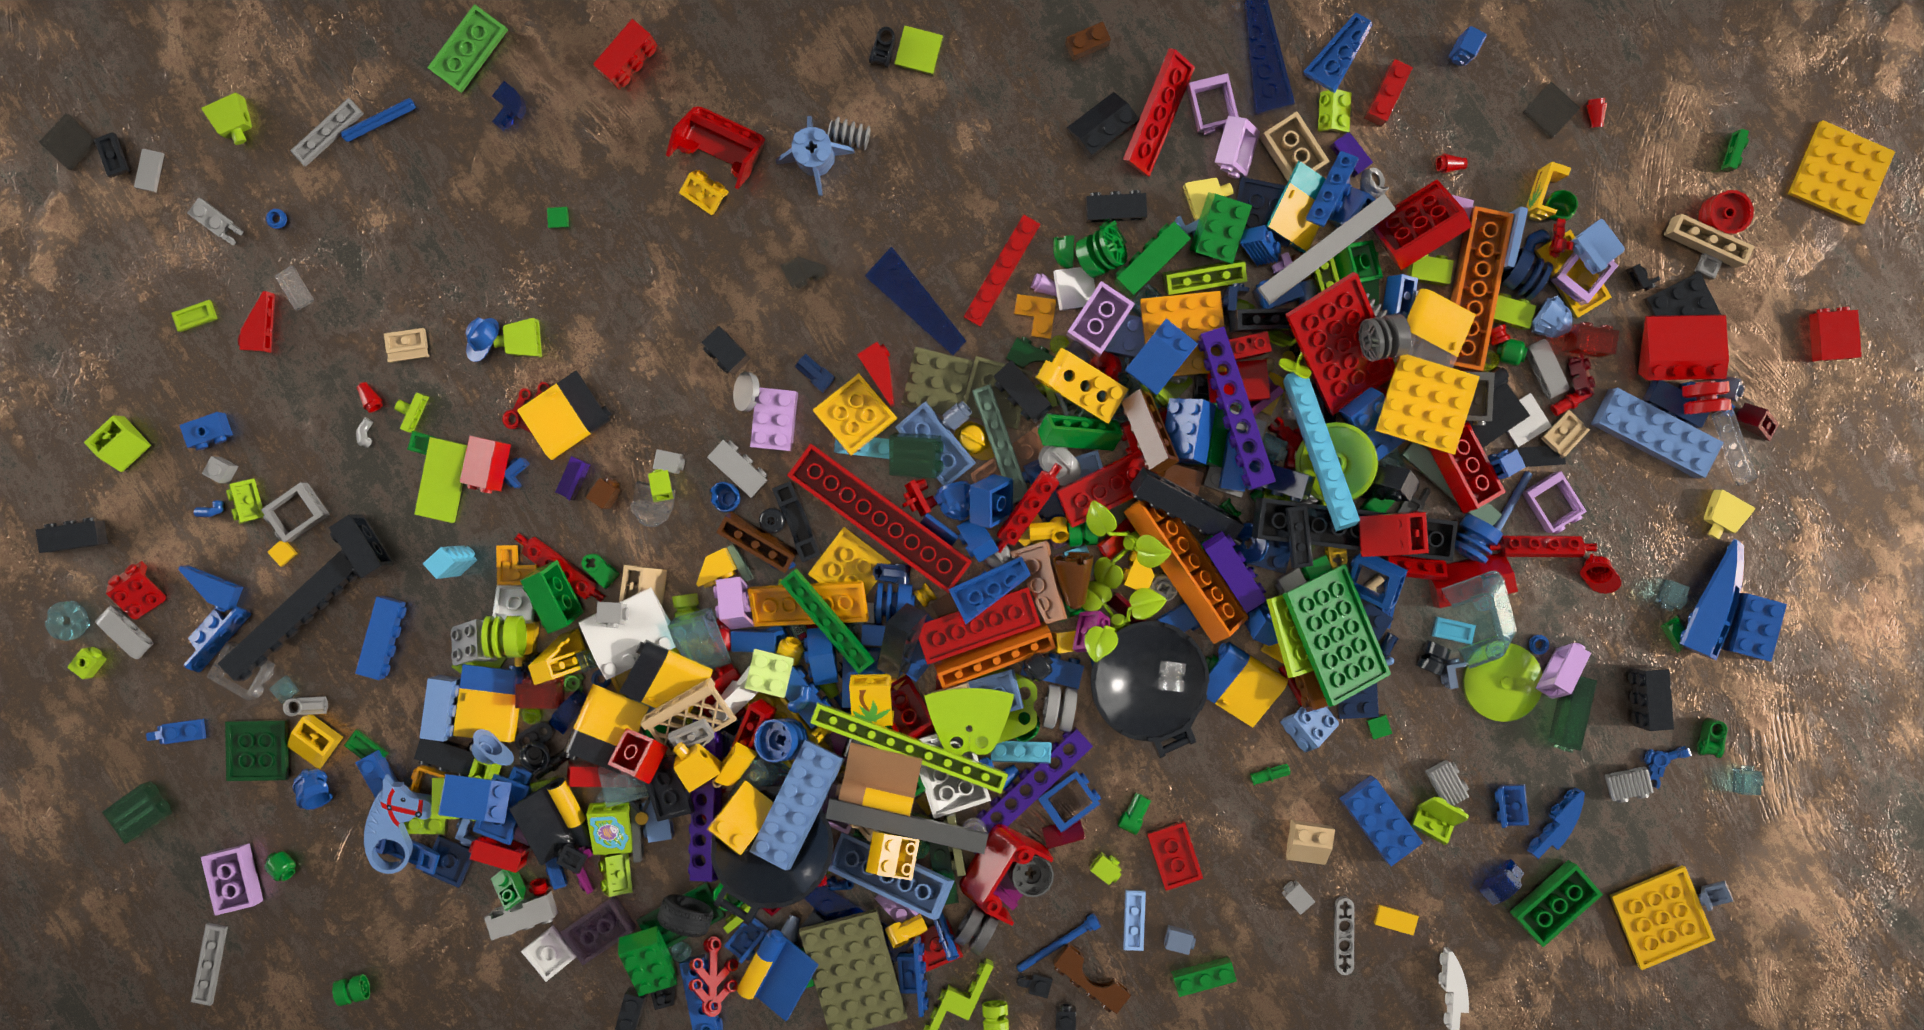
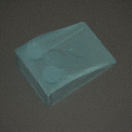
[667,607,731,669]

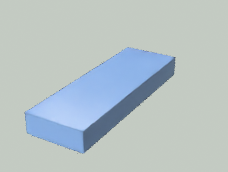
[1123,889,1146,951]

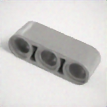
[1526,339,1569,399]
[95,605,153,659]

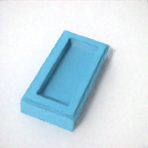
[1431,617,1476,645]

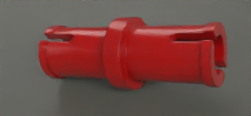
[1550,391,1592,416]

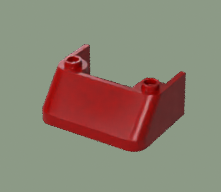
[666,106,765,189]
[959,824,1054,926]

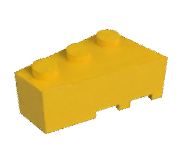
[528,628,591,685]

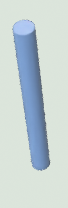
[1494,471,1533,531]

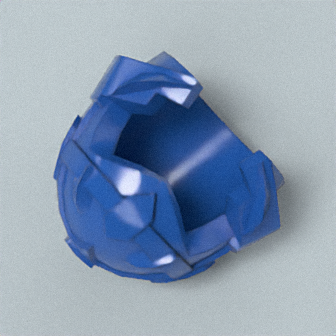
[934,481,972,521]
[293,768,333,810]

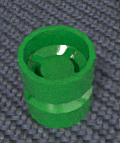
[1067,522,1098,547]
[332,974,370,1007]

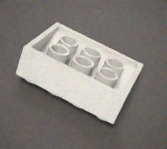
[578,587,679,680]
[919,726,991,819]

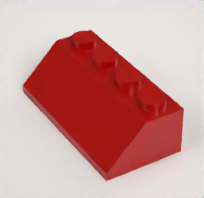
[1428,553,1518,608]

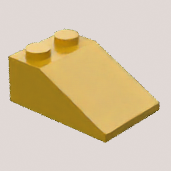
[707,780,774,855]

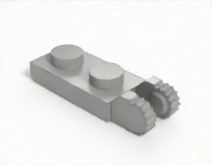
[187,198,243,245]

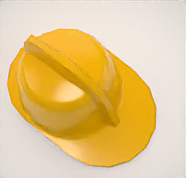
[954,421,994,461]

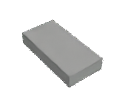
[134,149,165,193]

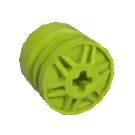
[481,616,527,658]

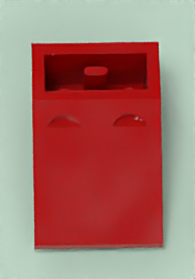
[1359,511,1429,557]

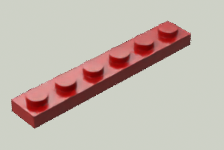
[963,214,1041,327]

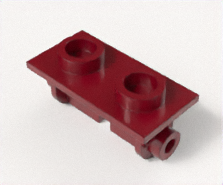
[1568,352,1596,396]

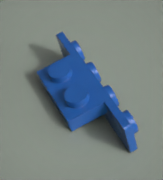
[1306,151,1358,227]
[184,606,251,673]
[897,936,929,1017]

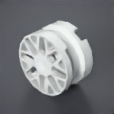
[1149,570,1178,601]

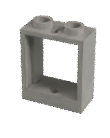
[261,482,330,542]

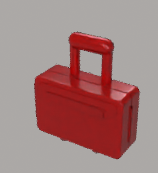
[698,662,747,724]

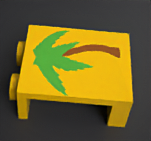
[1526,162,1571,222]
[849,674,894,727]

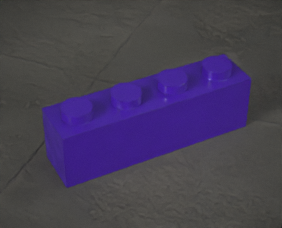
[1202,531,1267,613]

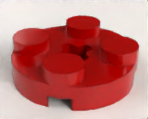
[1088,351,1122,392]

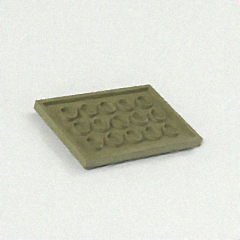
[799,908,908,1030]

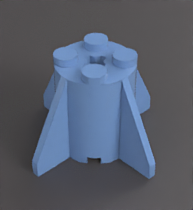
[775,116,855,196]

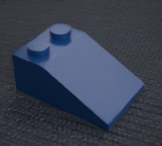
[1125,319,1198,396]
[438,774,511,823]

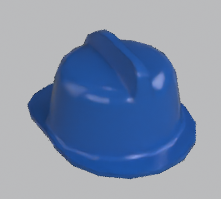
[465,317,499,362]

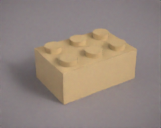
[1260,111,1330,182]

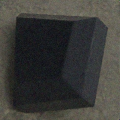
[650,985,676,1010]

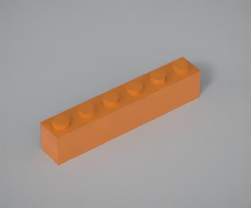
[934,621,1056,690]

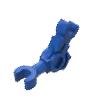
[1644,746,1692,789]

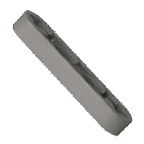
[1334,896,1354,975]

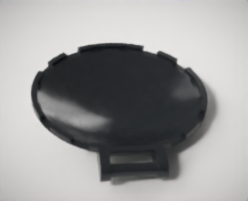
[1091,621,1209,758]
[711,785,833,926]

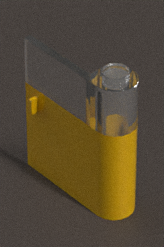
[1394,289,1476,368]

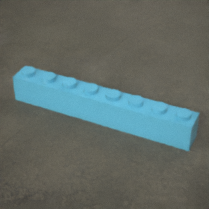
[1283,373,1360,531]

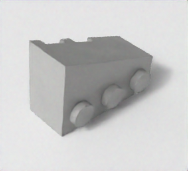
[484,891,558,941]

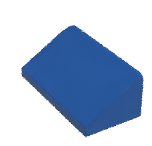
[920,513,959,546]

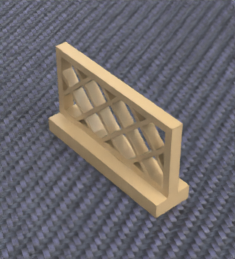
[641,677,737,756]

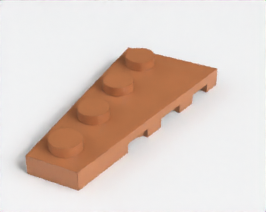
[971,426,1044,483]
[1010,541,1067,624]

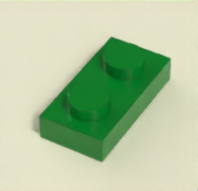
[1721,129,1749,173]

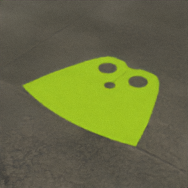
[972,668,1037,748]
[924,688,1015,755]

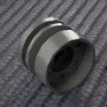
[1359,313,1411,362]
[1008,854,1054,897]

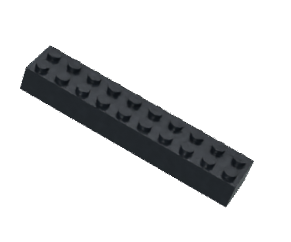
[1251,497,1458,561]

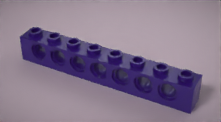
[1197,327,1275,490]
[688,719,723,882]
[964,727,1093,854]

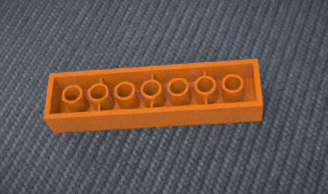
[1449,206,1514,372]
[1124,500,1249,644]

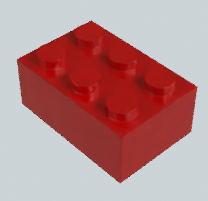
[593,19,657,89]

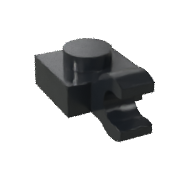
[1016,972,1053,999]

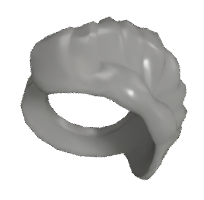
[1360,167,1389,198]

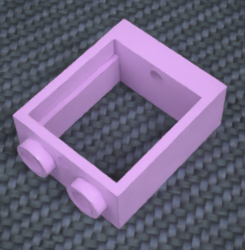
[1187,73,1239,135]
[1215,116,1260,179]
[1550,252,1618,305]
[1522,471,1587,534]
[1536,643,1591,699]

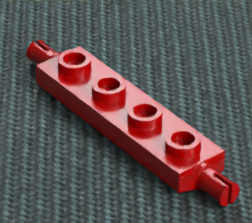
[997,463,1062,553]
[514,533,606,602]
[1488,536,1597,558]

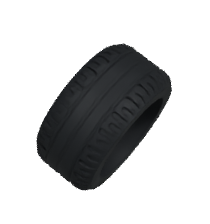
[657,894,713,937]

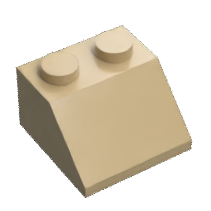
[1286,820,1335,865]

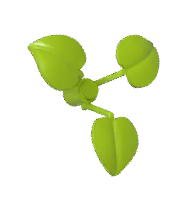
[1265,331,1311,379]
[1086,501,1172,589]
[1082,581,1167,663]

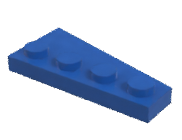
[1303,13,1372,93]
[949,556,1031,624]

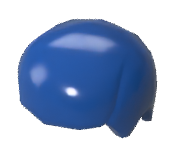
[710,482,740,513]

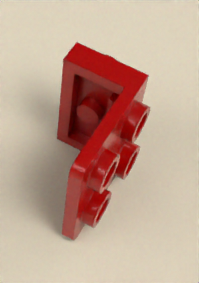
[106,561,166,619]

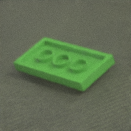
[427,4,508,93]

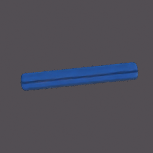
[341,98,416,142]

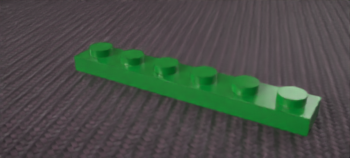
[780,568,875,674]

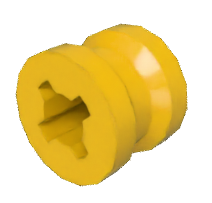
[913,583,937,607]

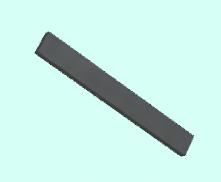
[825,797,989,854]

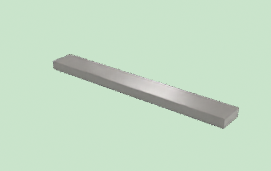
[1257,194,1396,305]

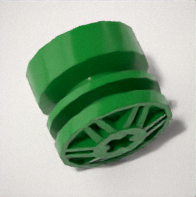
[1075,226,1128,278]

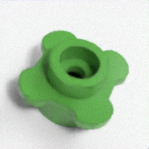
[564,673,584,693]

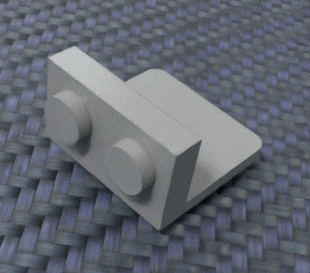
[451,619,497,666]

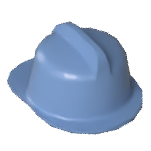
[471,729,514,766]

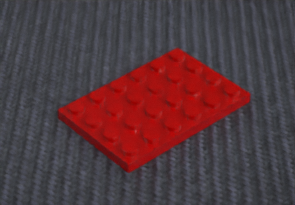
[1285,272,1396,416]

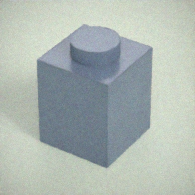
[1164,925,1196,955]

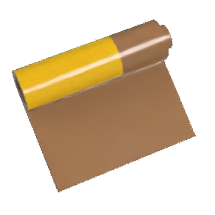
[836,742,922,817]

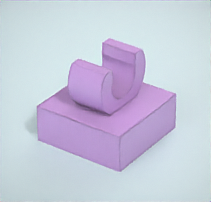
[1271,252,1292,273]

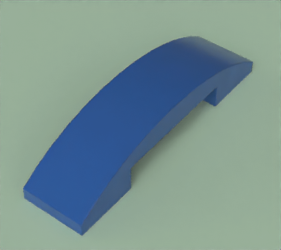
[376,838,440,874]

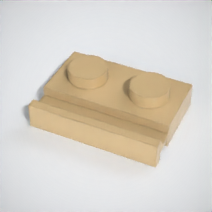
[384,328,429,363]
[1541,410,1590,458]

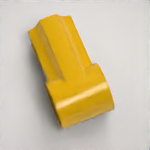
[1029,517,1069,543]
[885,914,928,948]

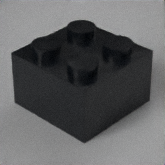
[702,326,751,375]

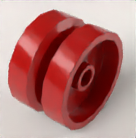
[1698,190,1754,235]
[1682,381,1732,415]

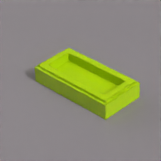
[171,300,218,332]

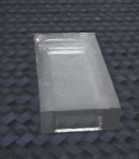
[275,266,314,311]

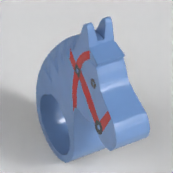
[364,774,432,874]

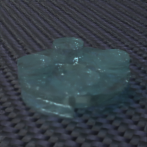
[45,601,90,641]

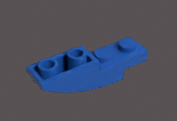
[1527,788,1585,859]

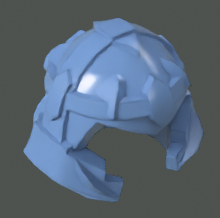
[1531,295,1573,338]

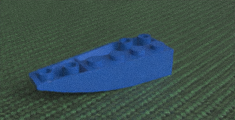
[1680,539,1744,660]

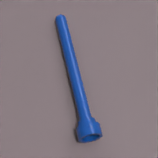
[1016,913,1101,972]

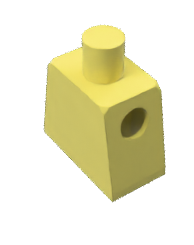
[1183,178,1234,221]
[1704,489,1755,540]

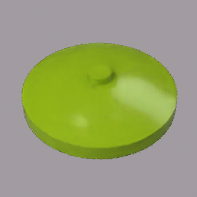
[1295,422,1378,502]
[1462,642,1543,722]

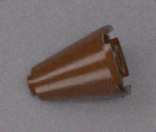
[1053,552,1093,609]

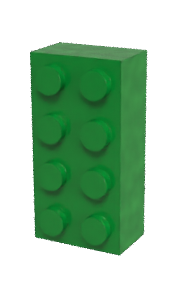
[1114,221,1191,300]
[1509,860,1603,947]

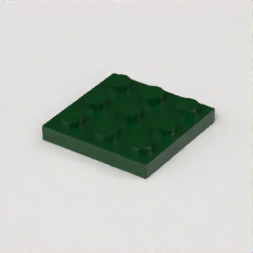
[225,720,289,781]

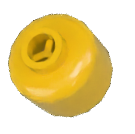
[775,637,804,666]

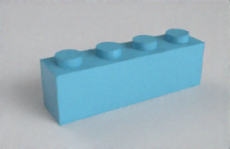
[423,546,477,579]

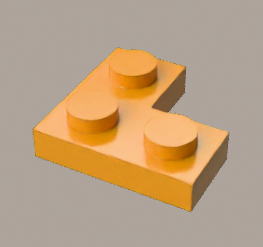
[1014,294,1056,340]
[496,545,538,585]

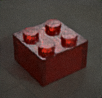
[1562,322,1620,358]
[515,677,565,709]

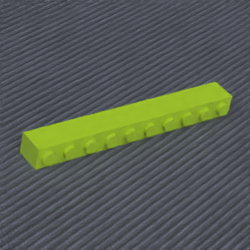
[810,702,1008,794]

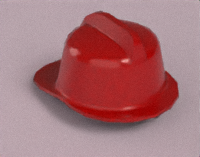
[1580,553,1622,594]

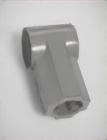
[283,696,328,716]

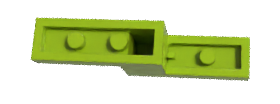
[923,958,994,1030]

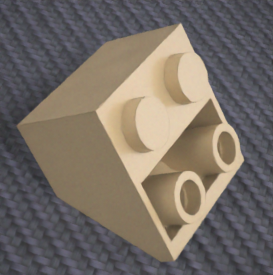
[619,564,668,607]

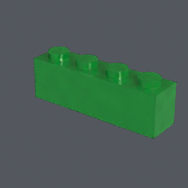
[1038,414,1123,451]

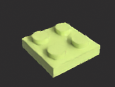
[745,649,794,698]

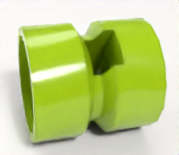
[672,593,701,624]
[982,1000,1009,1030]

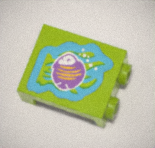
[586,801,633,855]

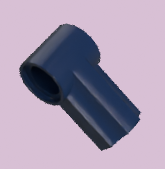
[795,354,836,393]
[873,563,911,585]

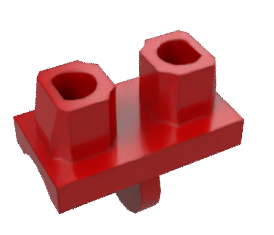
[902,479,937,516]

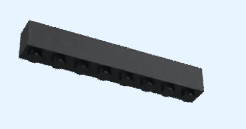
[217,551,358,682]

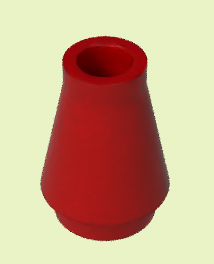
[1586,98,1607,128]
[1436,153,1468,174]
[356,382,383,413]

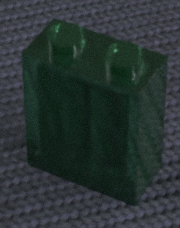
[889,433,944,478]
[102,781,173,844]

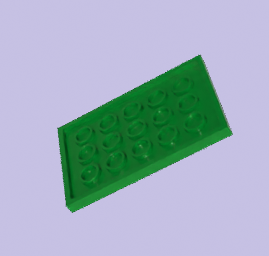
[1282,564,1391,707]

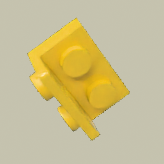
[679,170,729,215]

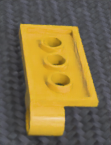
[1036,348,1129,424]

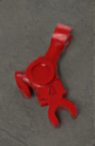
[1549,218,1574,258]
[1268,417,1303,470]

